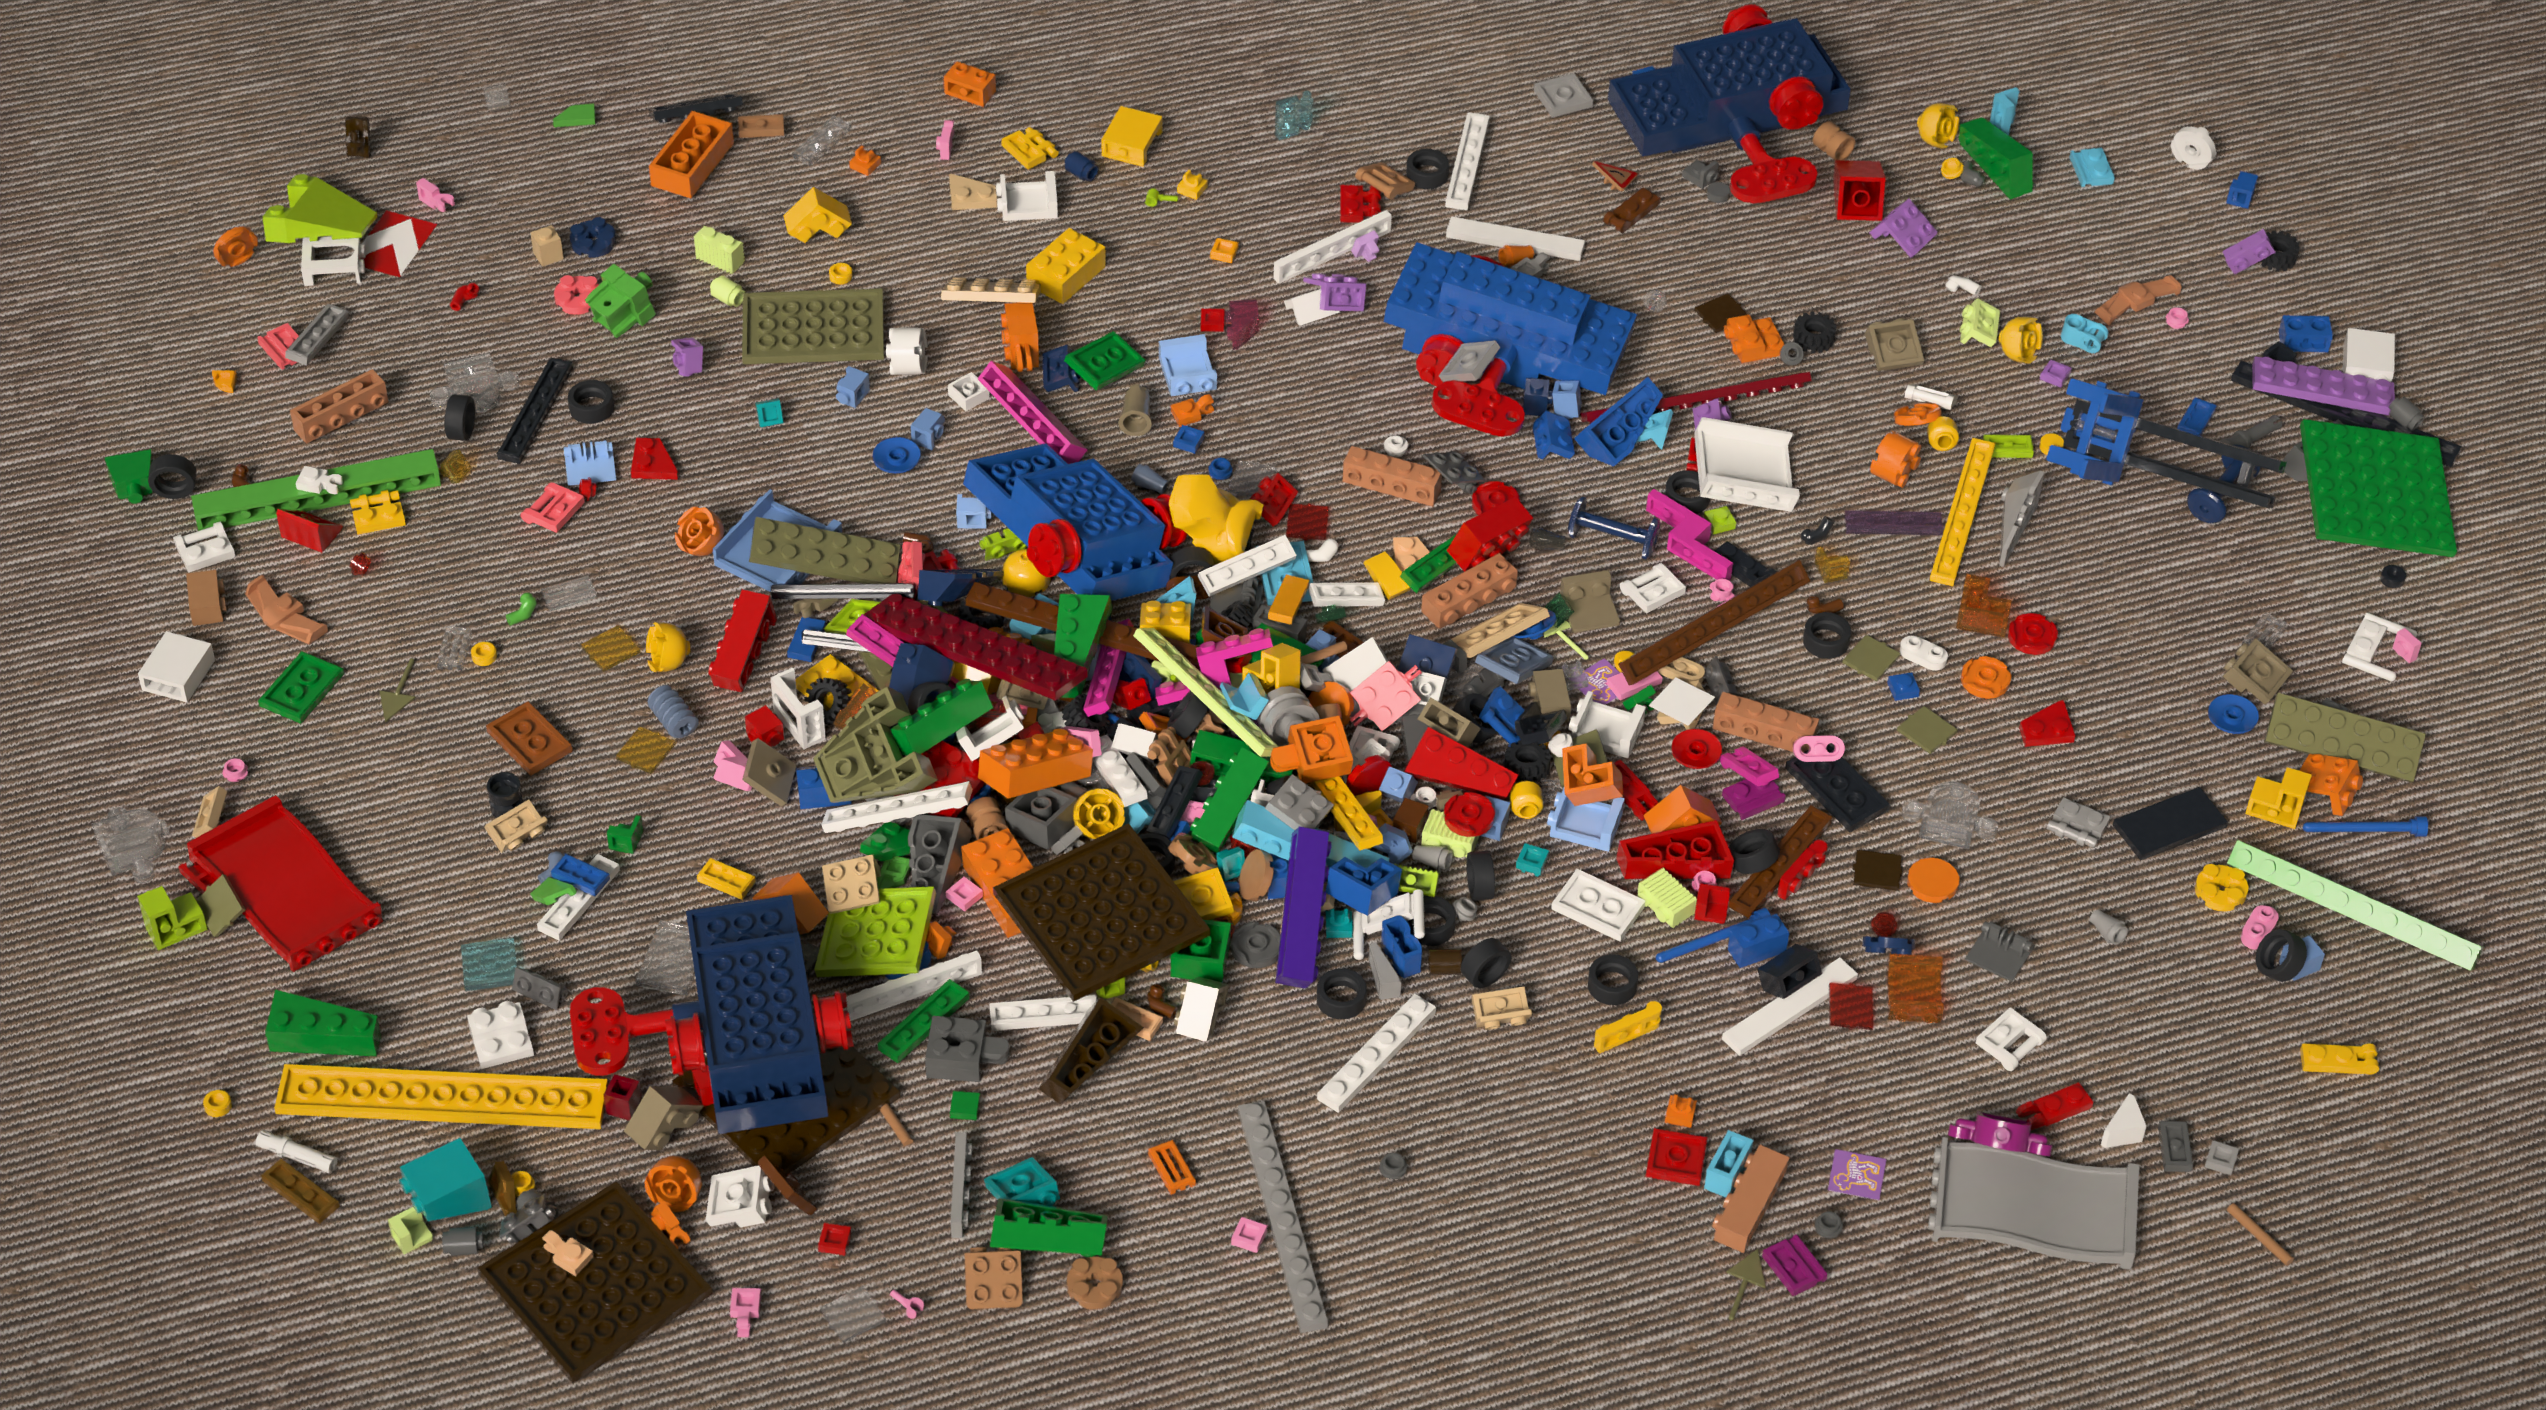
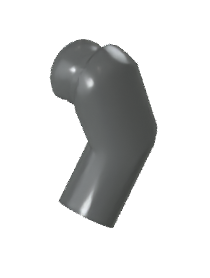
[1961,161,1984,187]

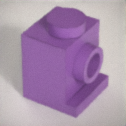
[671,337,703,376]

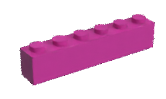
[978,361,1088,464]

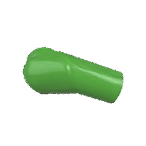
[506,592,537,626]

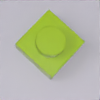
[1704,506,1736,535]

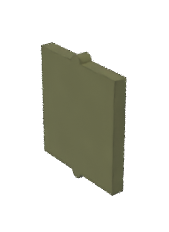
[1842,635,1901,682]
[1897,706,1958,754]
[196,874,246,937]

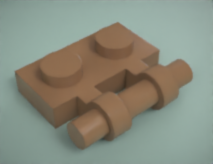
[1147,727,1191,787]

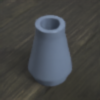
[1131,464,1169,494]

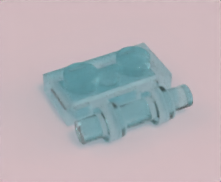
[1275,91,1313,140]

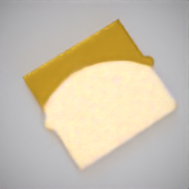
[581,625,640,672]
[616,726,675,774]

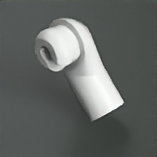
[1945,275,1981,296]
[1306,539,1338,562]

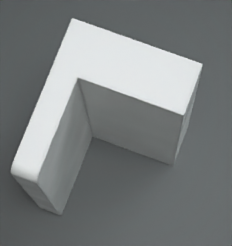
[1284,289,1340,325]

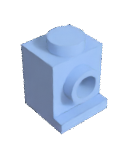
[956,494,992,529]

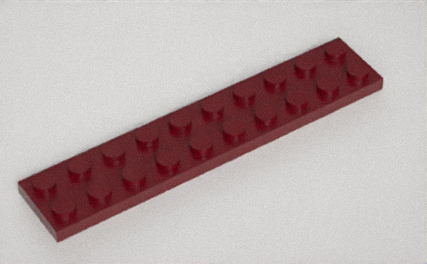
[863,594,1088,701]

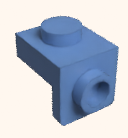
[1373,823,1413,864]

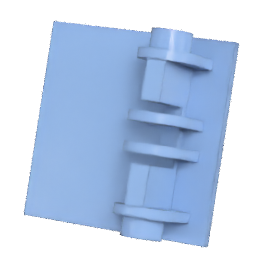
[564,440,616,486]

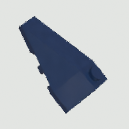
[918,569,1004,606]
[889,643,955,729]

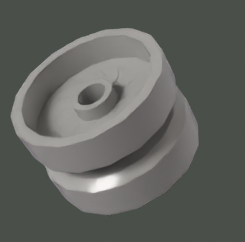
[1257,686,1320,746]

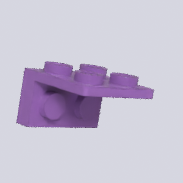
[1869,198,1937,257]
[1303,273,1366,311]

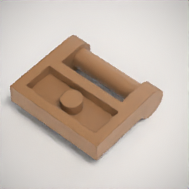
[1355,162,1415,200]

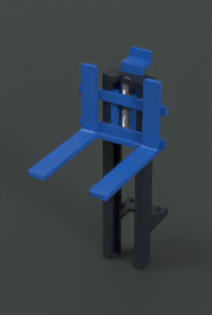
[2046,379,2287,508]

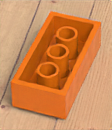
[649,111,734,198]
[978,729,1093,799]
[961,828,1033,938]

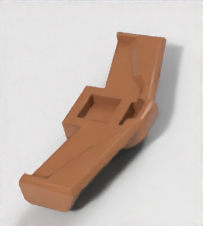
[2094,275,2181,326]
[246,575,328,645]

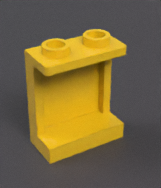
[1101,106,1162,167]

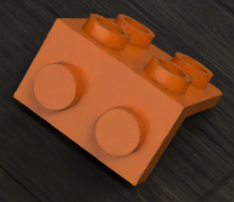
[2299,754,2363,816]

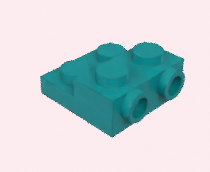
[984,1157,1060,1206]

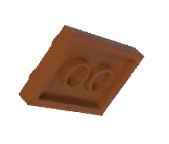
[486,701,573,776]

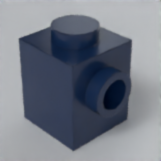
[1523,378,1553,416]

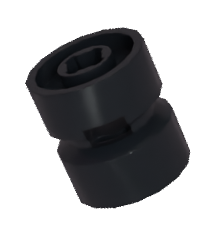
[487,772,523,818]

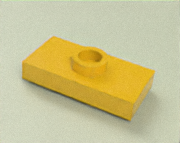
[697,858,756,900]

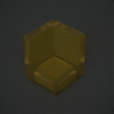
[1814,546,1850,583]

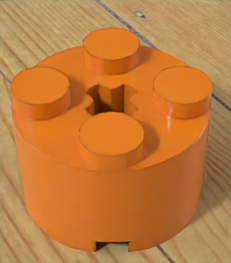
[1870,431,1921,488]

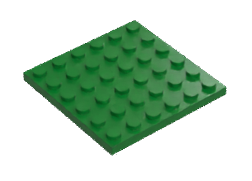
[2300,419,2457,557]

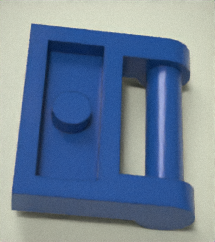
[1479,686,1524,747]

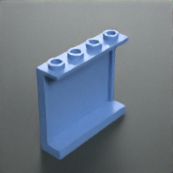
[713,489,842,600]

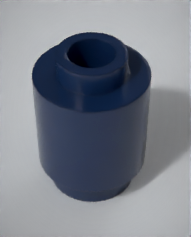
[1065,151,1099,181]

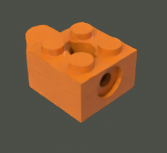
[1001,302,1039,372]
[1270,715,1353,783]

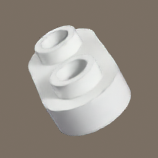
[1900,636,1948,671]

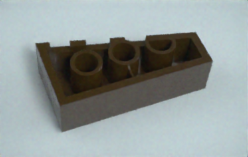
[1038,997,1144,1104]

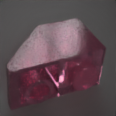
[1225,300,1259,350]

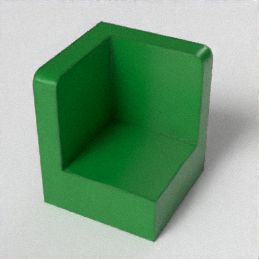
[607,815,644,854]

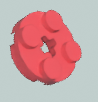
[554,275,599,315]

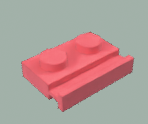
[257,323,299,370]

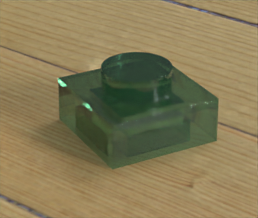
[1544,593,1575,628]
[1315,604,1346,624]

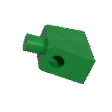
[104,449,153,504]

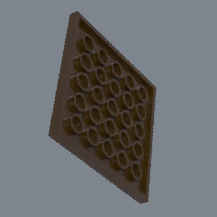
[993,823,1210,1002]
[672,1008,901,1173]
[477,1181,713,1384]

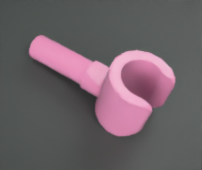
[890,1290,924,1319]

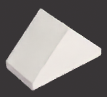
[1111,724,1158,765]
[2101,1093,2146,1148]

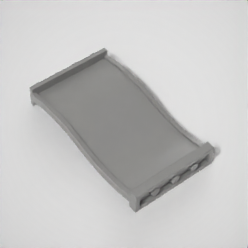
[1928,1137,2139,1270]

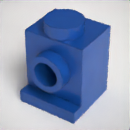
[2226,171,2258,209]

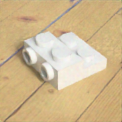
[467,1001,534,1069]
[706,1166,775,1228]

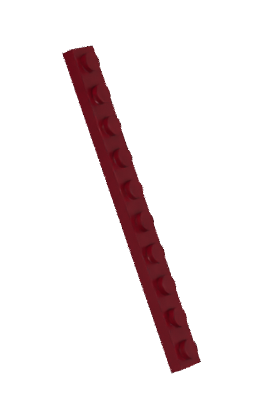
[1580,372,1811,424]

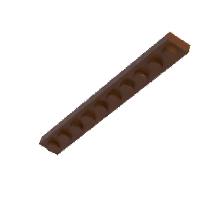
[1618,560,1810,686]
[966,582,1201,671]

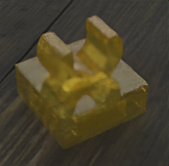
[438,449,472,484]

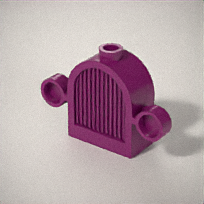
[1948,1111,2052,1156]

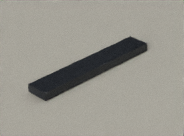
[497,357,573,464]

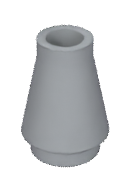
[1413,845,1453,872]
[2090,909,2128,945]

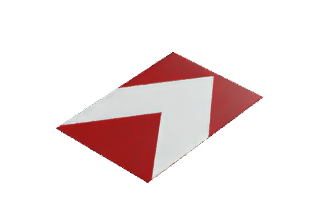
[361,210,437,277]

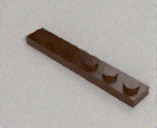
[1729,805,1832,919]

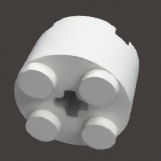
[886,327,928,375]

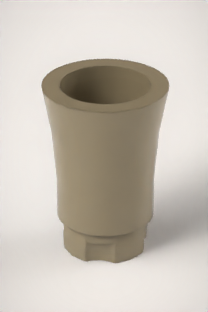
[1118,385,1152,436]

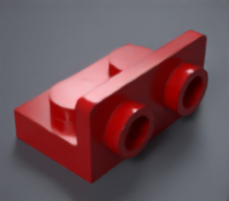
[1249,473,1298,526]

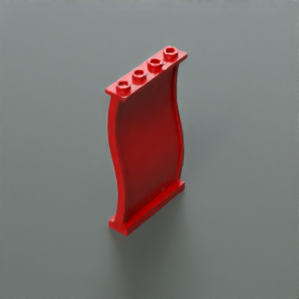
[187,795,383,972]

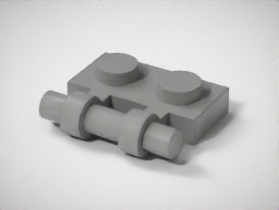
[2046,797,2111,848]

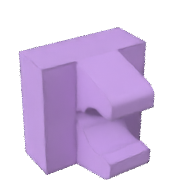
[1351,230,1379,262]

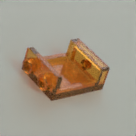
[1886,954,1944,1023]

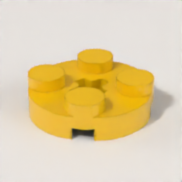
[2195,864,2248,911]

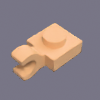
[543,1230,593,1276]

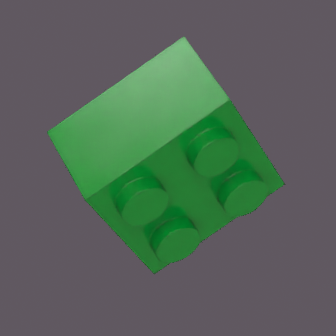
[1171,920,1231,983]

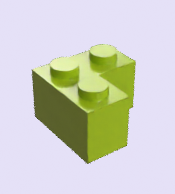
[137,886,207,950]

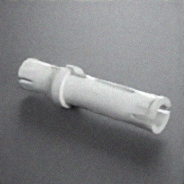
[256,1130,337,1174]

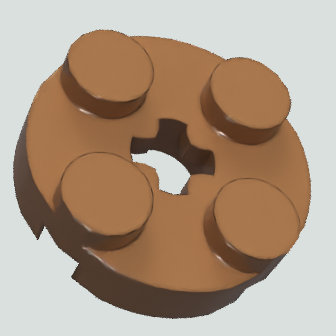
[1168,833,1218,875]
[1067,1257,1123,1310]

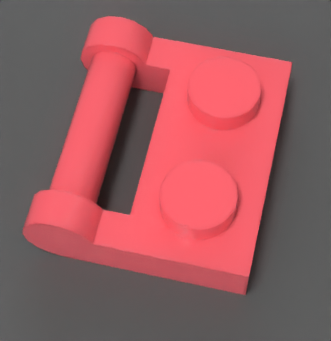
[521,482,585,533]

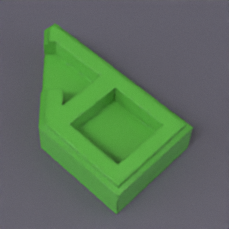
[553,104,595,127]
[877,856,911,889]
[530,877,577,905]

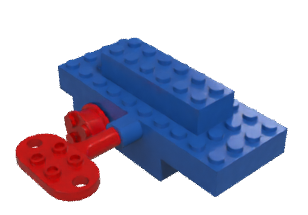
[1384,242,1637,437]

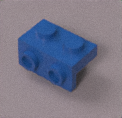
[1533,411,1575,460]

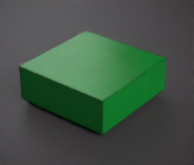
[950,1091,980,1120]

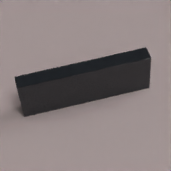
[1146,765,1203,839]

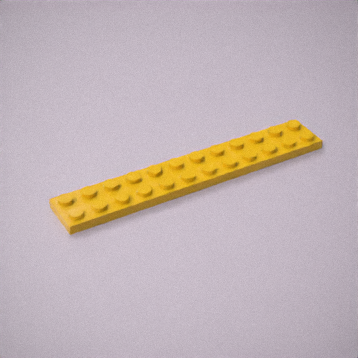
[274,1064,608,1129]

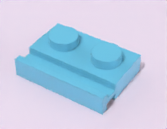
[2070,148,2114,187]

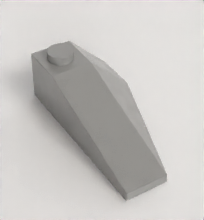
[1999,471,2045,567]

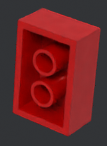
[1447,497,1533,572]

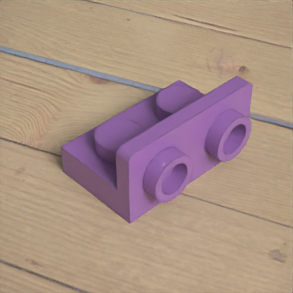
[2223,229,2275,275]

